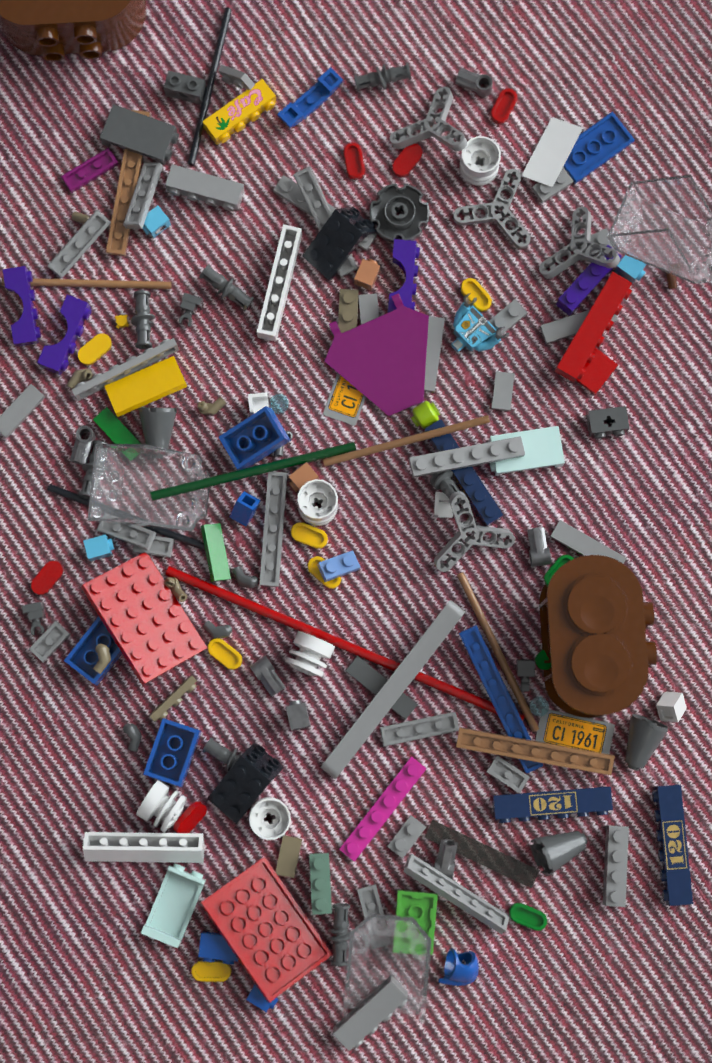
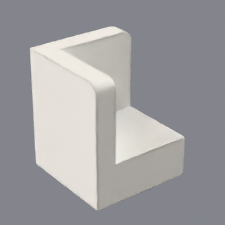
[248,392,269,416]
[434,492,453,518]
[656,692,686,722]

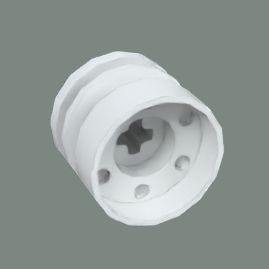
[460,136,501,186]
[297,479,338,526]
[285,631,335,677]
[136,780,187,833]
[249,797,291,840]

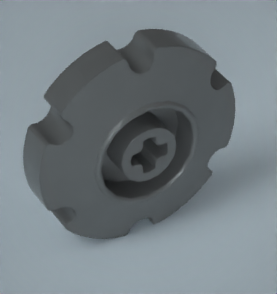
[370,183,430,243]

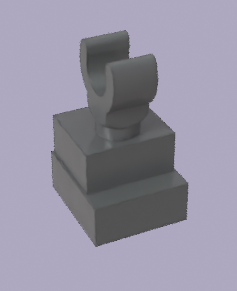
[179,292,204,327]
[22,602,46,635]
[516,659,535,692]

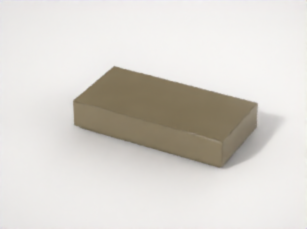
[275,835,302,878]

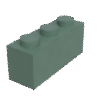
[309,852,332,915]

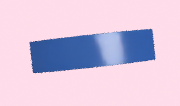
[277,68,344,128]

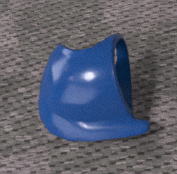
[438,948,479,986]

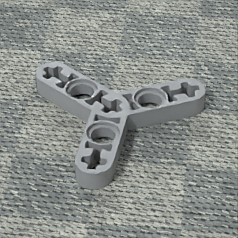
[390,87,467,151]
[453,169,531,249]
[539,206,620,279]
[434,491,515,572]

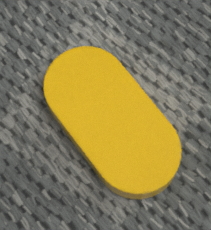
[461,278,492,312]
[78,333,112,365]
[291,522,328,549]
[308,556,341,589]
[208,638,243,670]
[191,960,231,982]

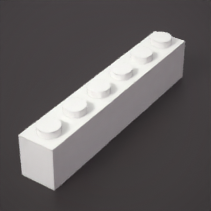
[257,224,302,342]
[83,832,205,863]

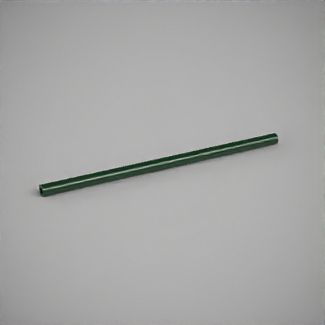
[150,442,356,501]

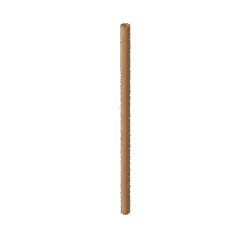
[2,278,172,289]
[323,415,490,467]
[457,572,539,732]

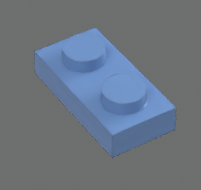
[317,550,361,582]

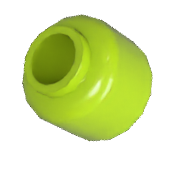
[411,401,441,429]

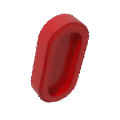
[490,88,517,124]
[343,143,365,180]
[392,144,422,177]
[31,561,64,595]
[173,801,207,833]

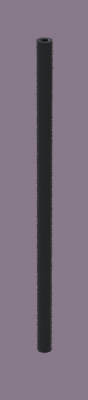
[187,7,232,166]
[47,484,205,551]

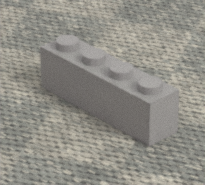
[165,164,245,211]
[603,825,629,907]
[333,975,408,1051]

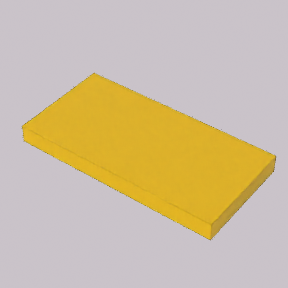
[104,356,187,417]

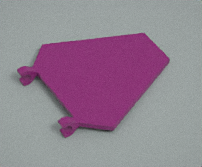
[325,293,429,416]

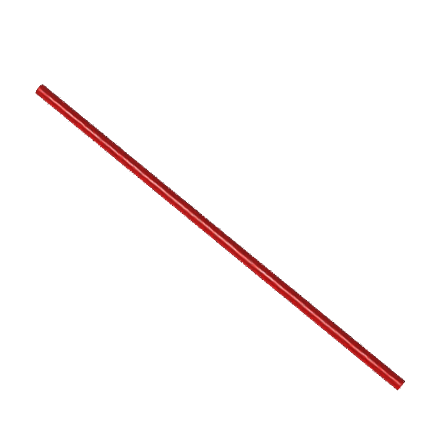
[165,566,524,721]

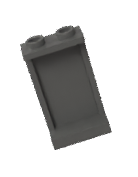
[100,104,179,166]

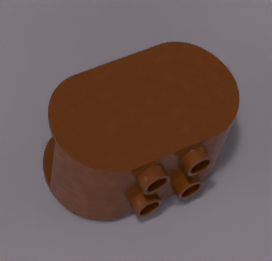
[0,0,146,62]
[539,555,657,718]

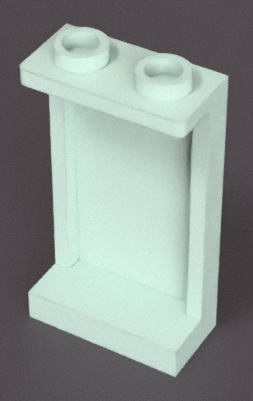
[487,426,565,476]
[141,863,206,948]

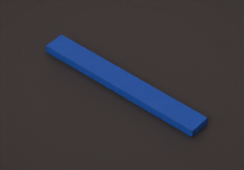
[459,625,544,774]

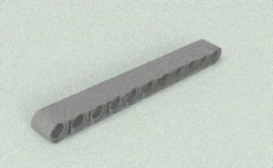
[320,600,466,780]

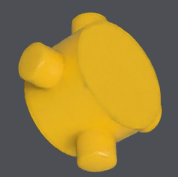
[115,314,130,329]

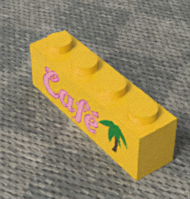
[202,79,277,145]

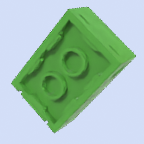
[392,889,438,955]

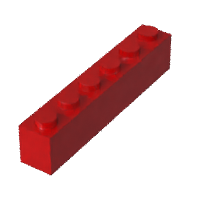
[555,272,632,383]

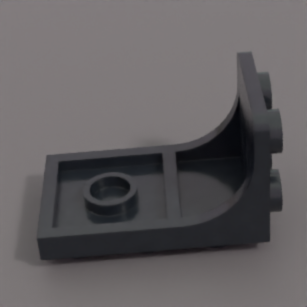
[302,207,376,280]
[207,743,283,824]

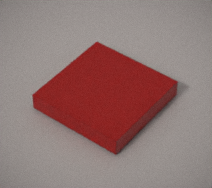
[576,347,618,395]

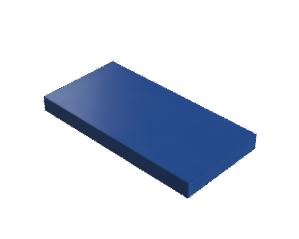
[563,111,635,184]

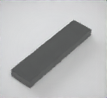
[346,656,418,720]

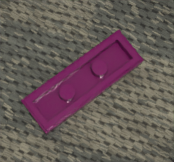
[61,148,119,193]

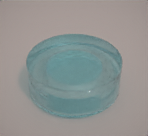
[270,394,289,414]
[530,697,549,717]

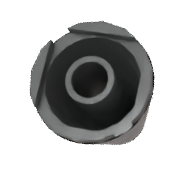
[138,407,177,458]
[625,714,668,771]
[530,831,587,876]

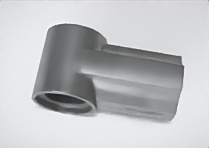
[455,68,492,97]
[70,425,96,465]
[527,527,551,567]
[249,656,286,697]
[434,839,457,879]

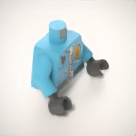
[451,293,509,352]

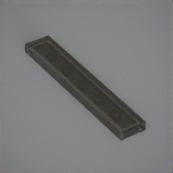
[424,820,540,888]

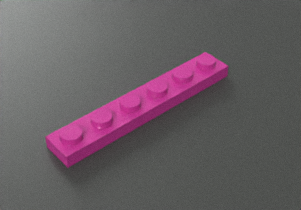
[339,756,427,862]

